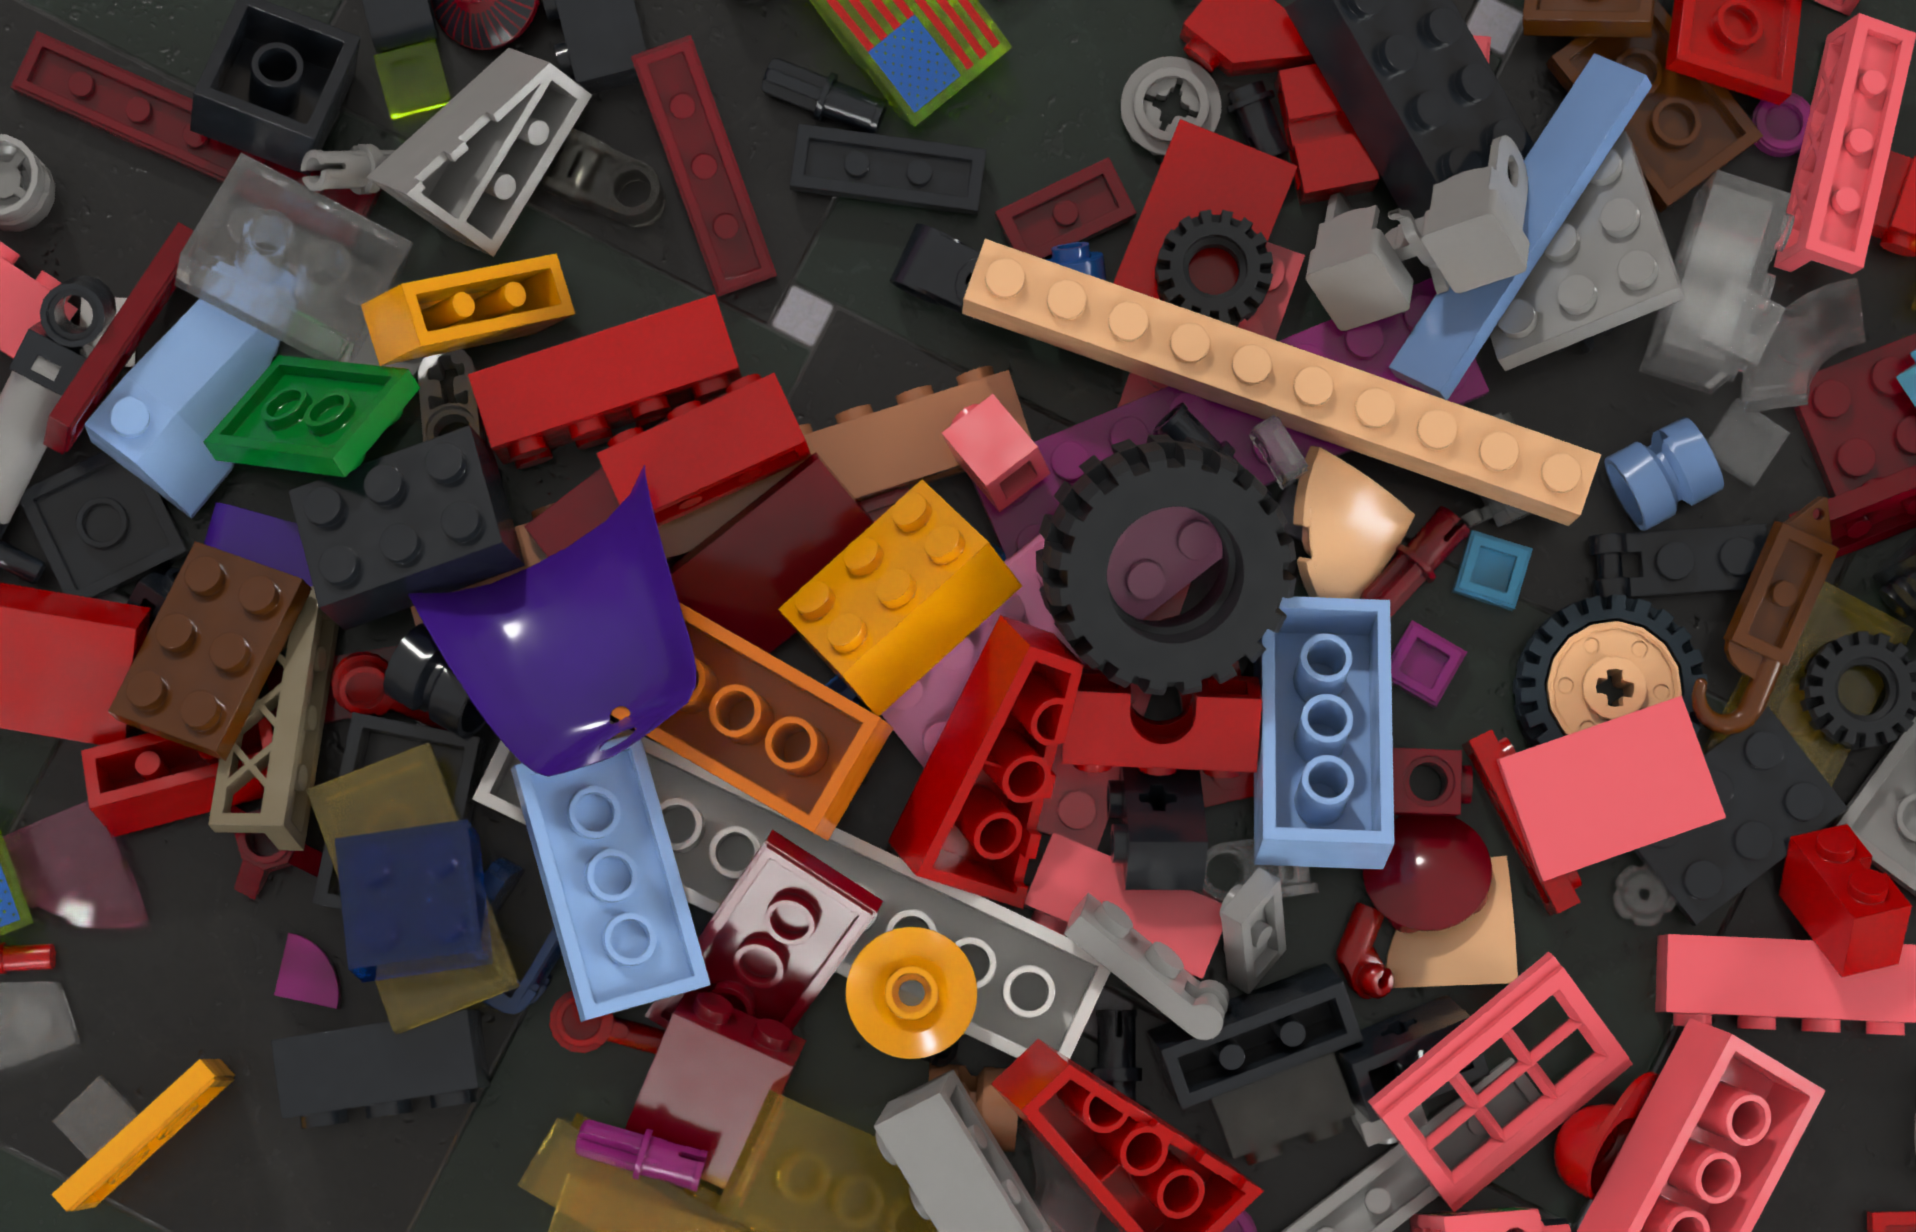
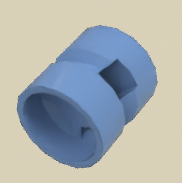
[1604,417,1724,531]

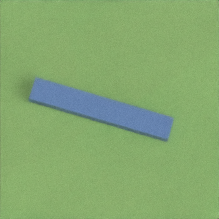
[1389,53,1652,400]

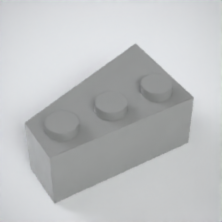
[366,48,592,257]

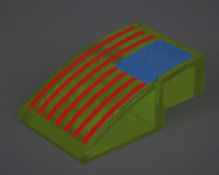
[810,0,1012,126]

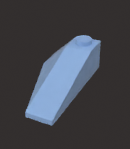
[84,246,302,519]

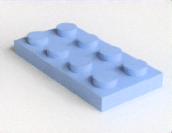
[510,735,711,1022]

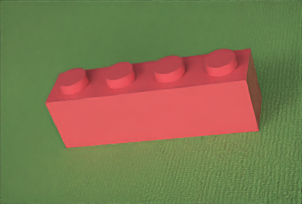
[1655,934,1916,1036]

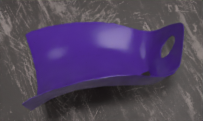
[408,465,696,777]

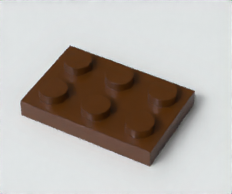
[1546,0,1763,213]
[108,541,312,761]

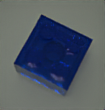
[335,819,493,983]

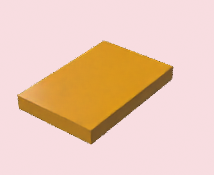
[51,1059,235,1212]

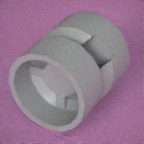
[0,134,55,232]

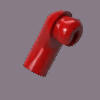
[1336,902,1394,999]

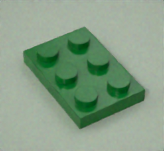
[203,355,420,477]

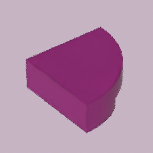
[274,932,341,1009]

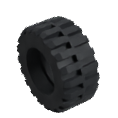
[1036,435,1296,696]

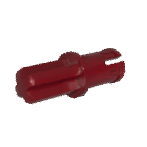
[1361,506,1470,618]

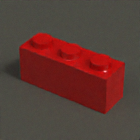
[596,373,811,527]
[81,710,276,837]

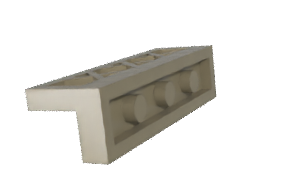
[208,586,339,851]

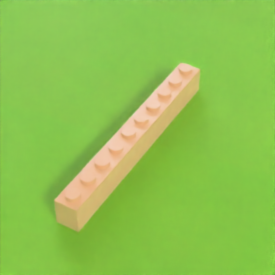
[962,239,1601,526]

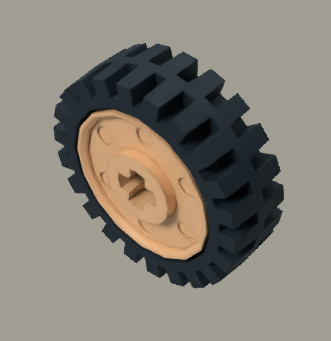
[1512,594,1708,747]

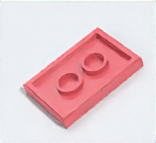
[1496,695,1726,882]

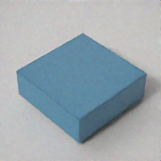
[1451,530,1533,611]

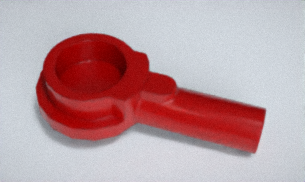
[331,651,448,731]
[549,991,666,1054]

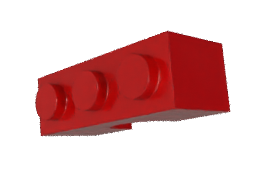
[1061,669,1262,779]

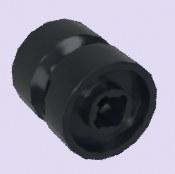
[383,623,486,739]

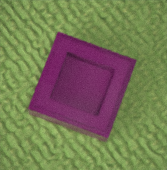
[1391,620,1467,708]

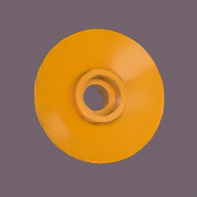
[846,927,977,1059]

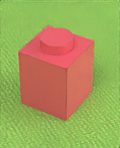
[942,394,1051,512]

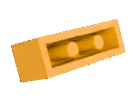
[361,253,575,366]

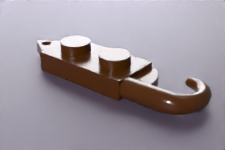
[1691,496,1839,735]

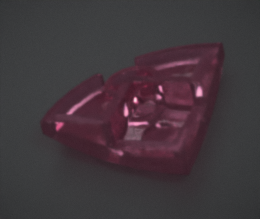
[0,801,149,928]

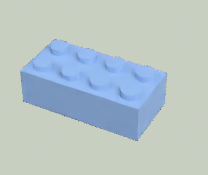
[1253,596,1394,869]

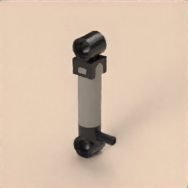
[0,275,117,584]

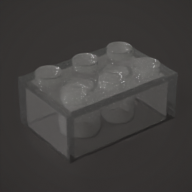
[175,153,413,363]
[1639,170,1795,395]

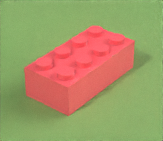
[1577,1018,1826,1232]

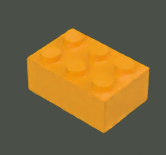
[778,480,1022,716]

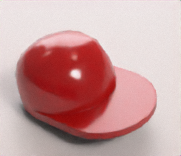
[1554,1072,1659,1200]

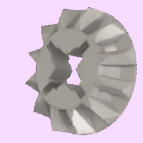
[1121,56,1221,156]

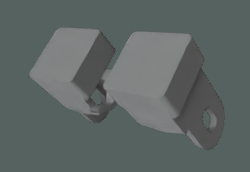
[1306,135,1530,331]

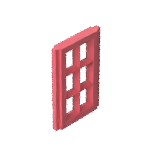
[1367,952,1633,1213]

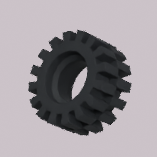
[1155,209,1273,327]
[1799,631,1916,750]

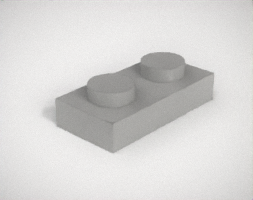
[1220,867,1287,994]

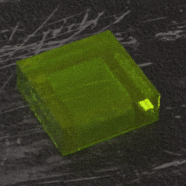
[374,39,452,120]

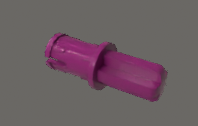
[575,1119,708,1192]

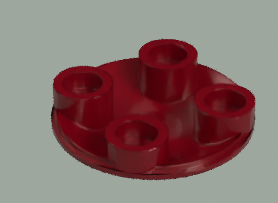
[1363,815,1492,933]

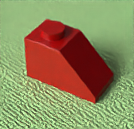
[1180,0,1316,77]

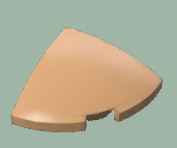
[1293,446,1415,599]
[1385,856,1518,988]

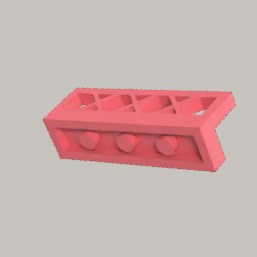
[1774,13,1916,274]

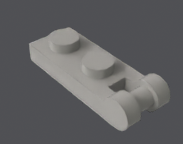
[1064,893,1230,1040]

